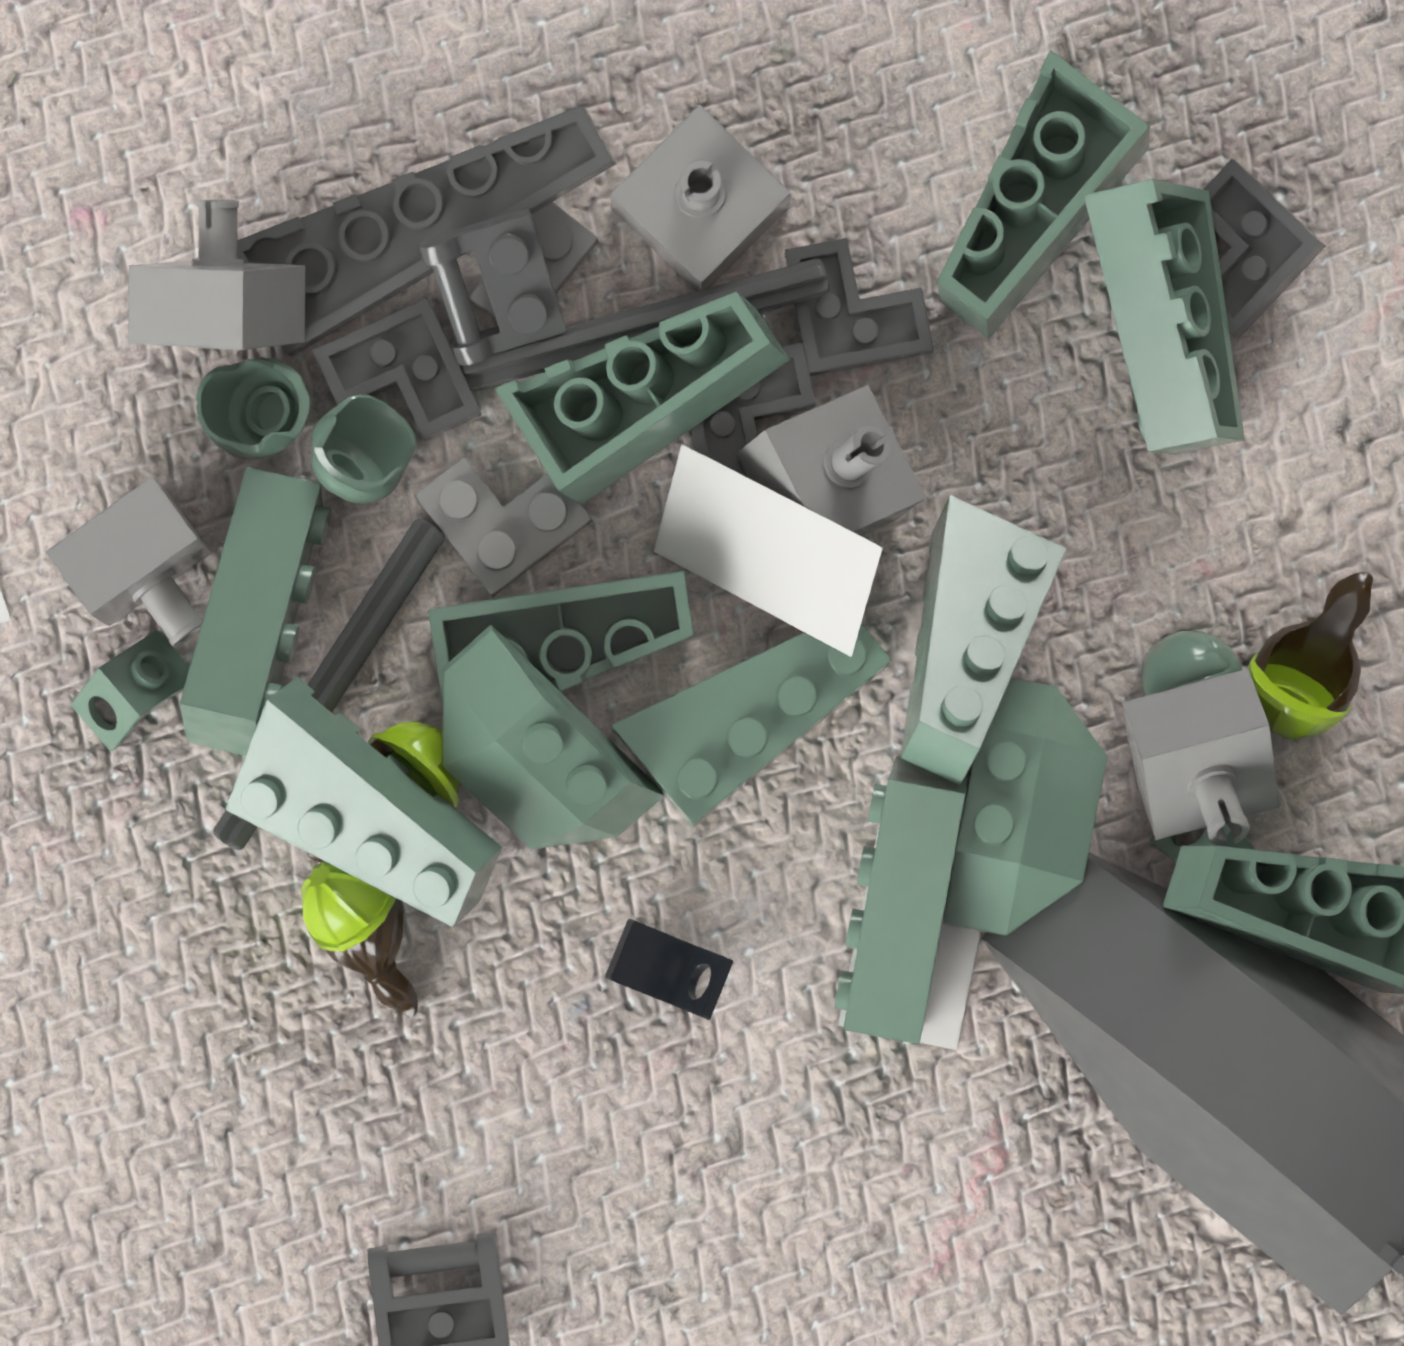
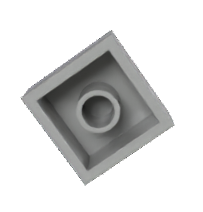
[610,104,791,291]
[128,200,305,350]
[736,385,927,536]
[46,476,212,648]
[1122,669,1280,846]

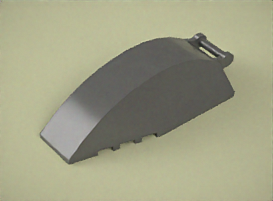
[981,852,1404,1315]

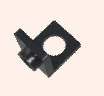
[605,919,733,1020]

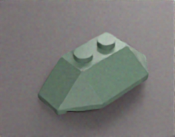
[442,625,664,849]
[944,678,1108,936]

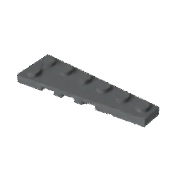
[237,105,617,357]

